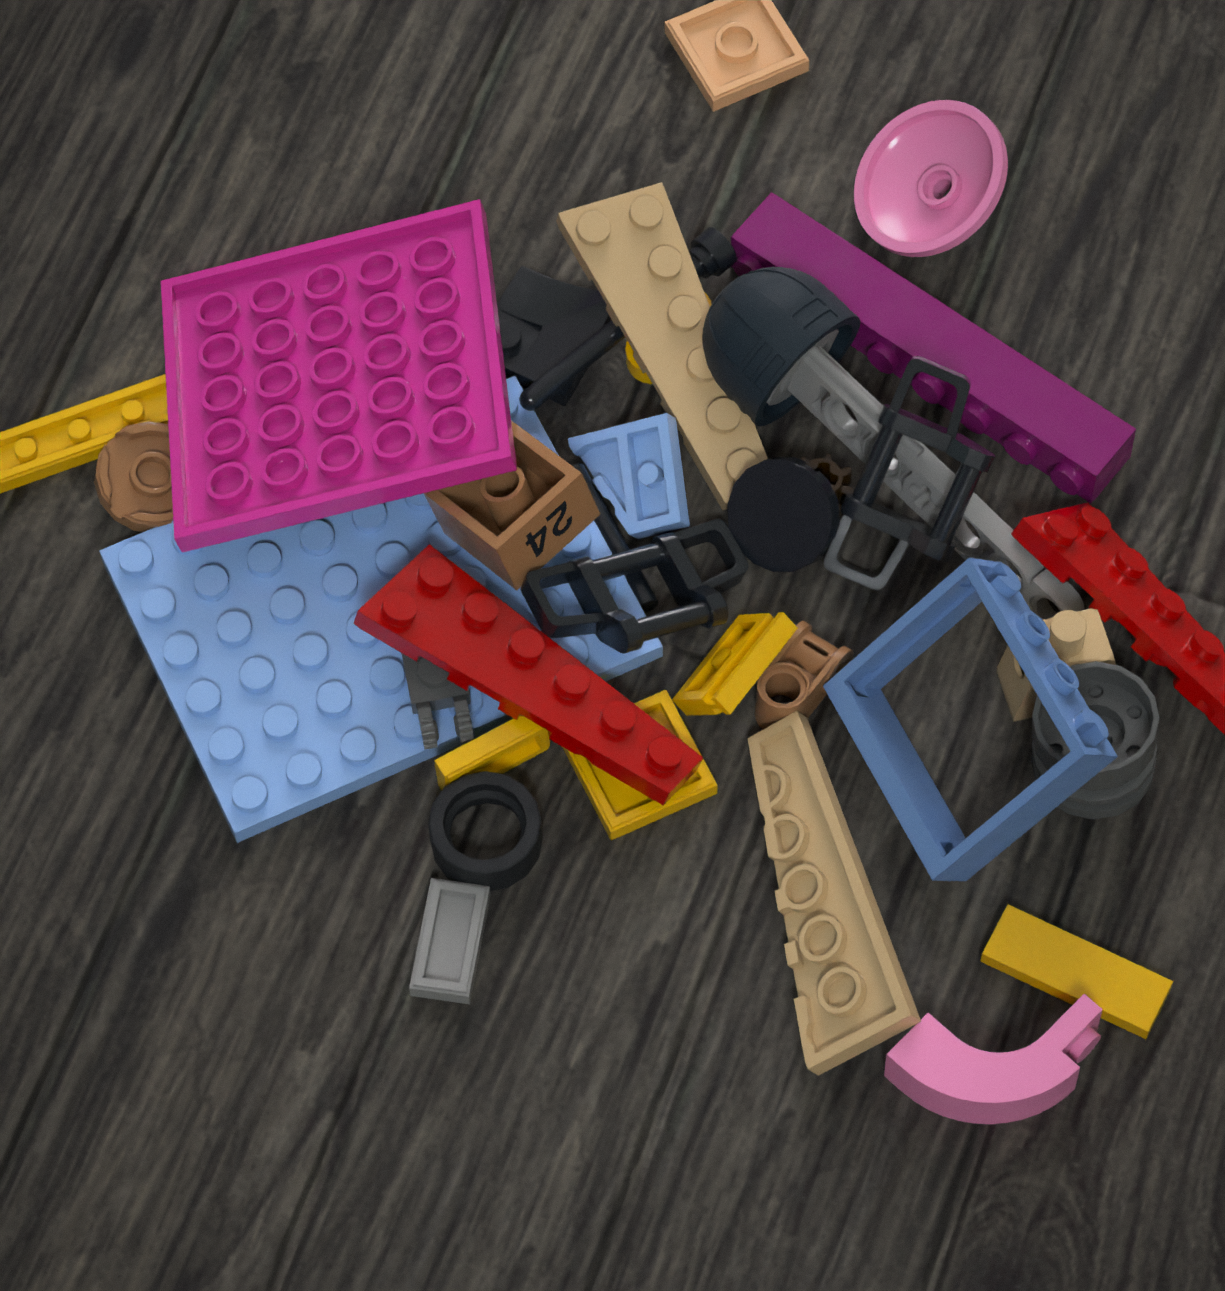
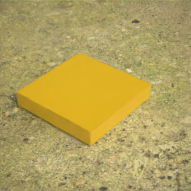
[562,690,718,841]

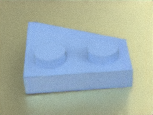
[568,413,690,539]

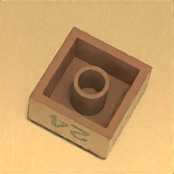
[424,420,600,590]

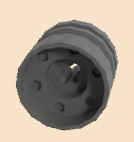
[1032,661,1160,819]

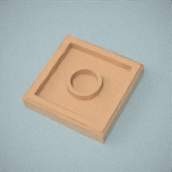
[664,0,809,112]

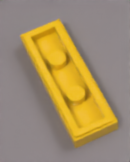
[981,904,1173,1039]

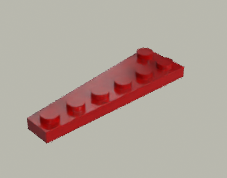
[1011,502,1225,735]
[353,544,703,806]

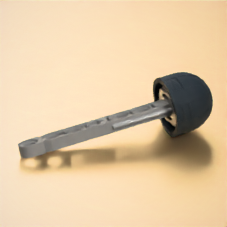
[702,267,1085,620]

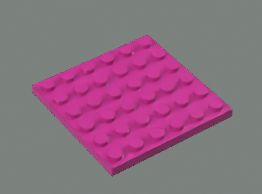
[161,199,517,553]

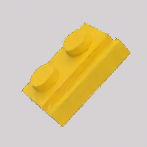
[672,612,798,716]

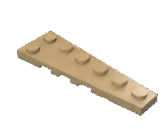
[556,182,768,510]
[747,711,921,1076]

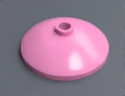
[854,100,1008,257]

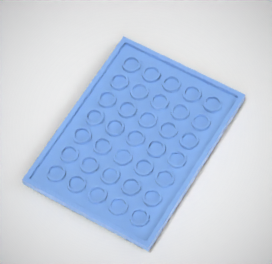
[99,376,663,843]

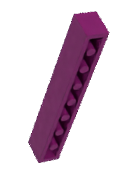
[731,192,1136,504]

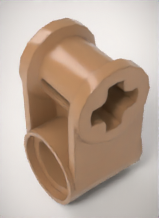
[755,621,854,729]

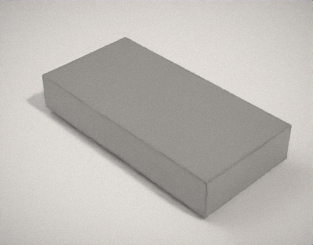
[409,878,491,1005]

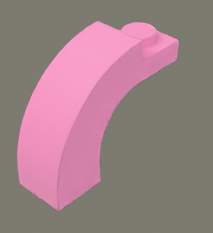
[884,994,1103,1124]

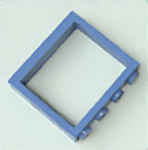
[823,558,1118,881]

